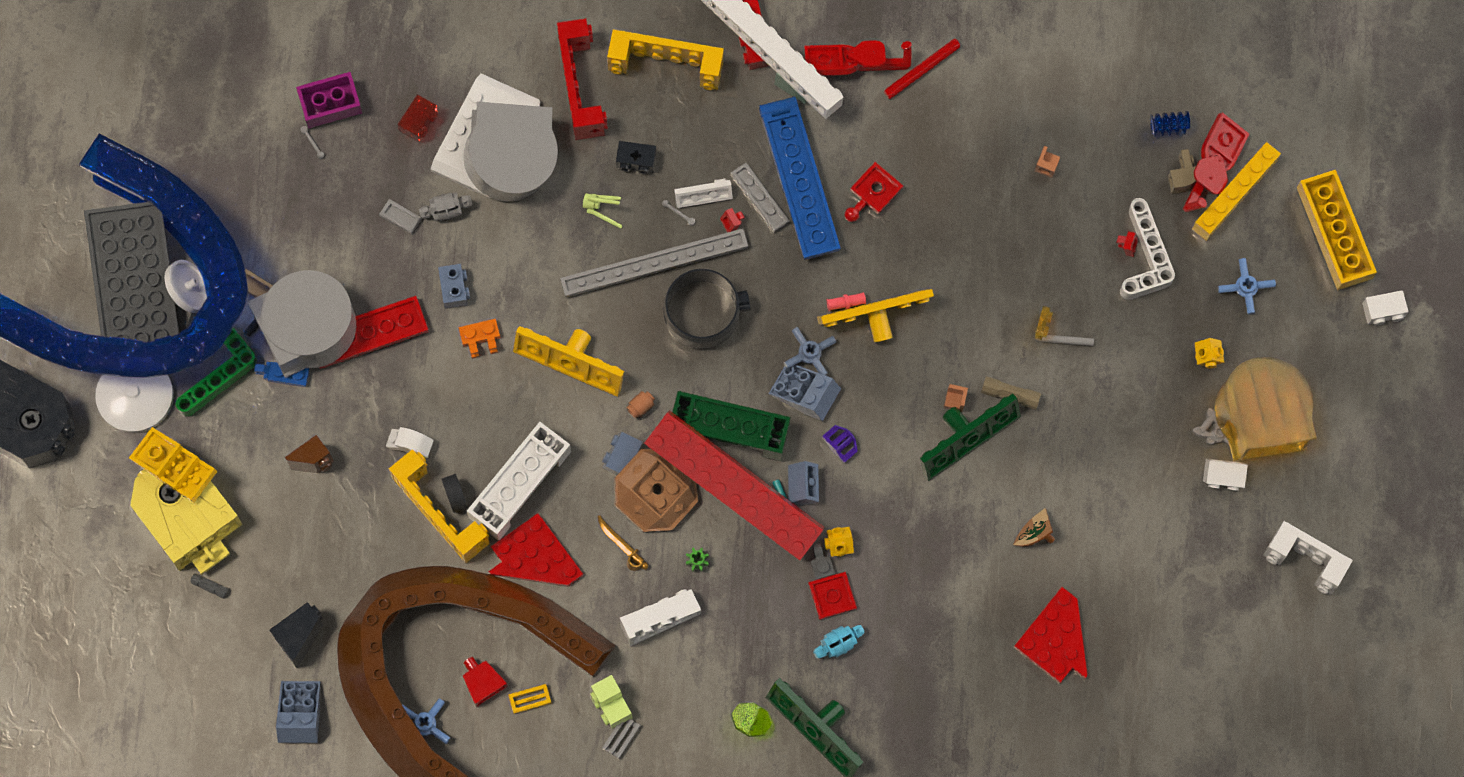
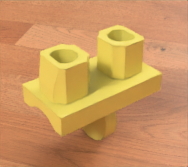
[190,538,230,575]

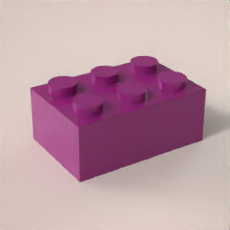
[296,72,362,129]

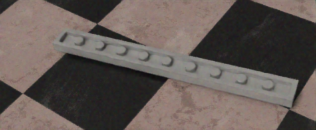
[560,229,748,298]

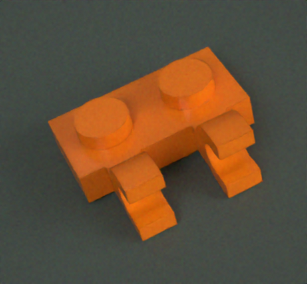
[458,318,500,359]

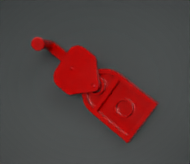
[804,40,912,76]
[1183,112,1249,212]

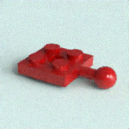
[844,162,903,222]

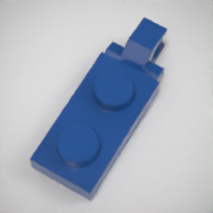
[254,362,310,387]

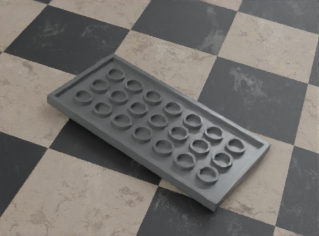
[84,200,182,363]

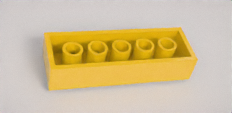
[1297,169,1377,290]

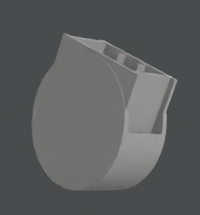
[464,102,558,201]
[248,270,356,378]

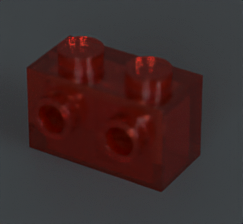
[398,94,439,142]

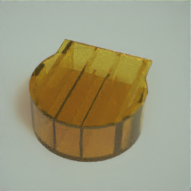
[1215,357,1317,461]

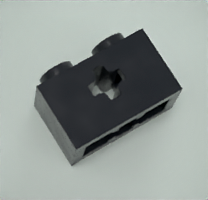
[616,141,657,174]

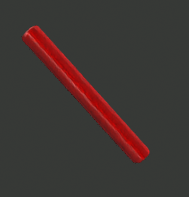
[884,39,960,99]

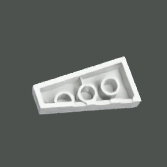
[620,589,701,646]

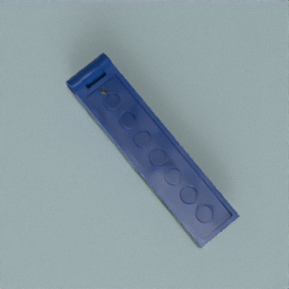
[759,96,841,260]

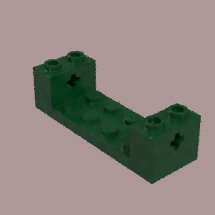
[672,391,791,461]

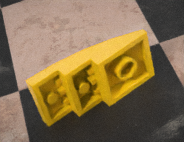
[129,427,217,503]

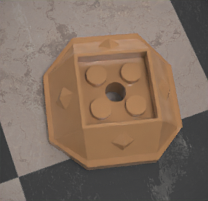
[614,449,698,532]

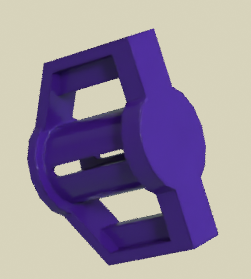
[821,425,858,463]

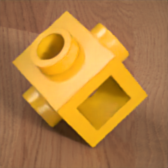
[1195,338,1224,369]
[824,527,854,557]

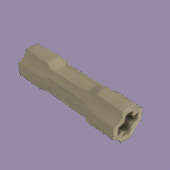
[981,376,1041,410]

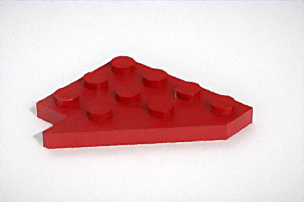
[488,513,584,587]
[1014,587,1088,684]

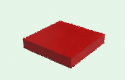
[808,572,857,620]

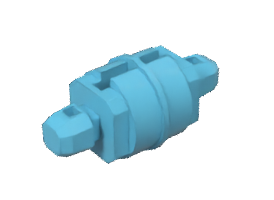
[813,625,864,658]

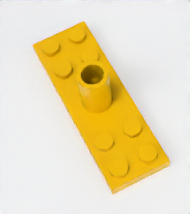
[817,289,934,342]
[513,326,624,397]

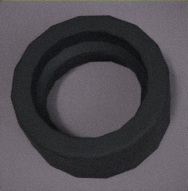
[441,474,468,513]

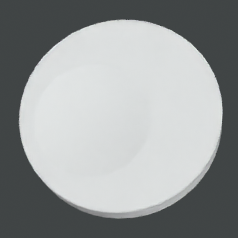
[164,260,212,313]

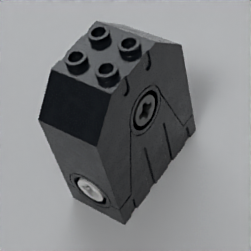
[0,360,76,468]

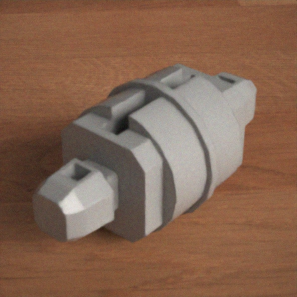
[419,192,472,221]

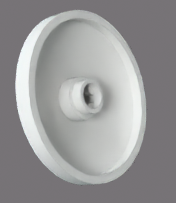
[95,358,174,433]

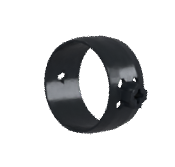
[663,269,751,349]

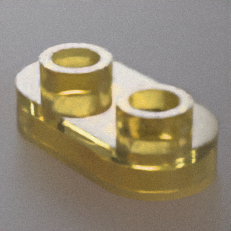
[1034,306,1053,340]

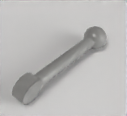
[300,126,324,159]
[662,200,695,226]

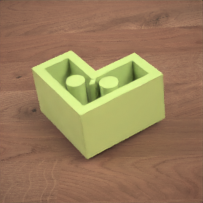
[590,675,632,729]

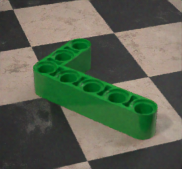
[176,320,257,417]

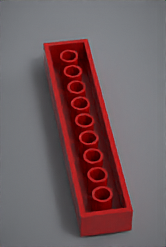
[644,410,824,560]

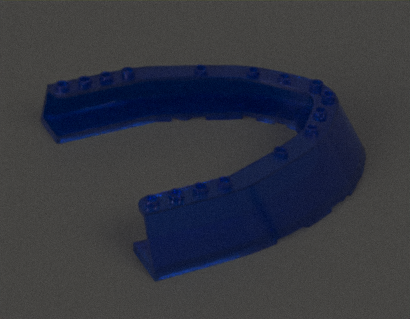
[0,133,248,377]

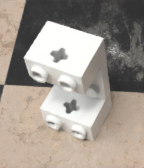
[1263,521,1353,594]

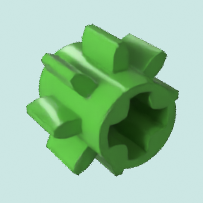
[686,547,709,572]

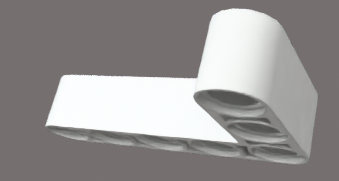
[1120,198,1175,300]

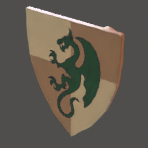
[1013,508,1055,547]

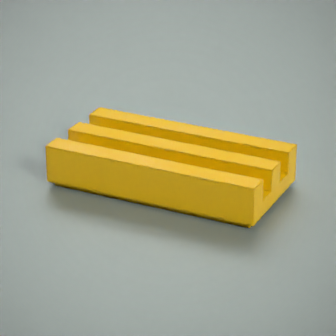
[508,684,552,714]

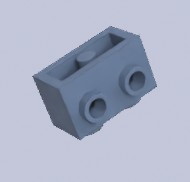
[438,264,470,309]
[602,432,642,475]
[788,461,819,506]

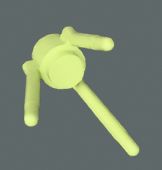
[583,193,622,228]

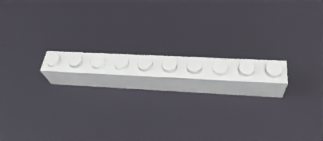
[701,0,843,119]

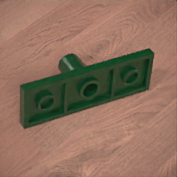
[920,393,1021,481]
[765,678,863,777]

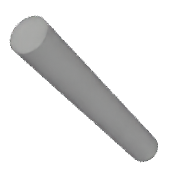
[1036,334,1094,346]

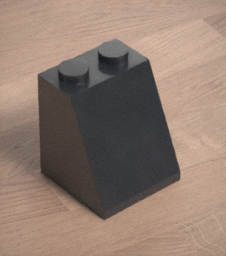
[269,602,323,668]

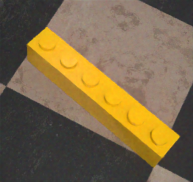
[1192,142,1281,241]

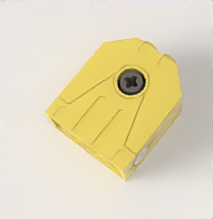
[130,469,243,571]

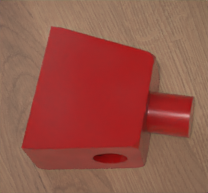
[463,656,508,707]

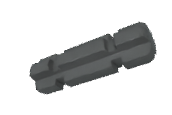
[190,573,228,598]

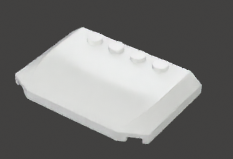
[431,74,540,198]

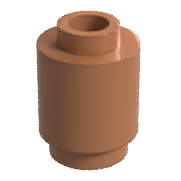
[626,391,655,419]

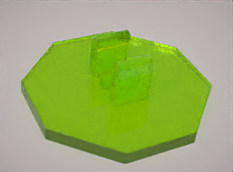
[731,702,772,737]

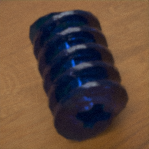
[1150,111,1190,137]

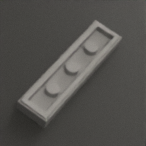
[731,163,789,233]

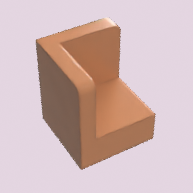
[1035,146,1060,178]
[944,384,968,412]

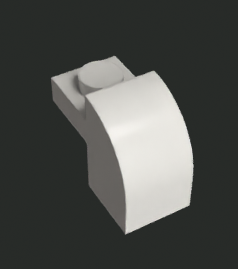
[386,427,434,458]

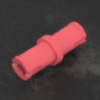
[826,292,866,311]

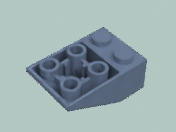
[769,365,841,421]
[276,681,321,743]

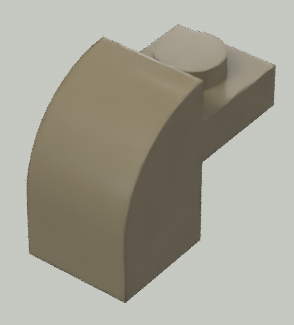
[1168,149,1196,194]

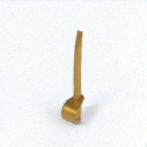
[598,515,648,571]

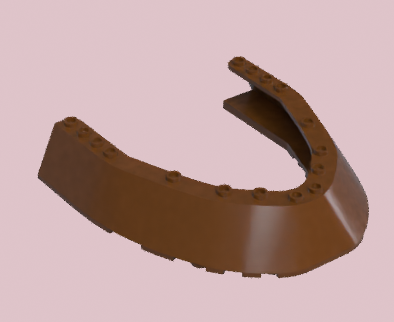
[337,566,616,777]

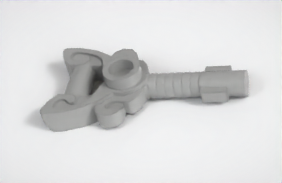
[1192,408,1252,458]

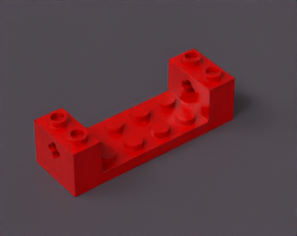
[557,18,608,140]

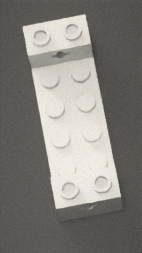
[467,422,571,541]

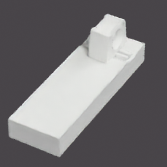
[674,178,733,208]

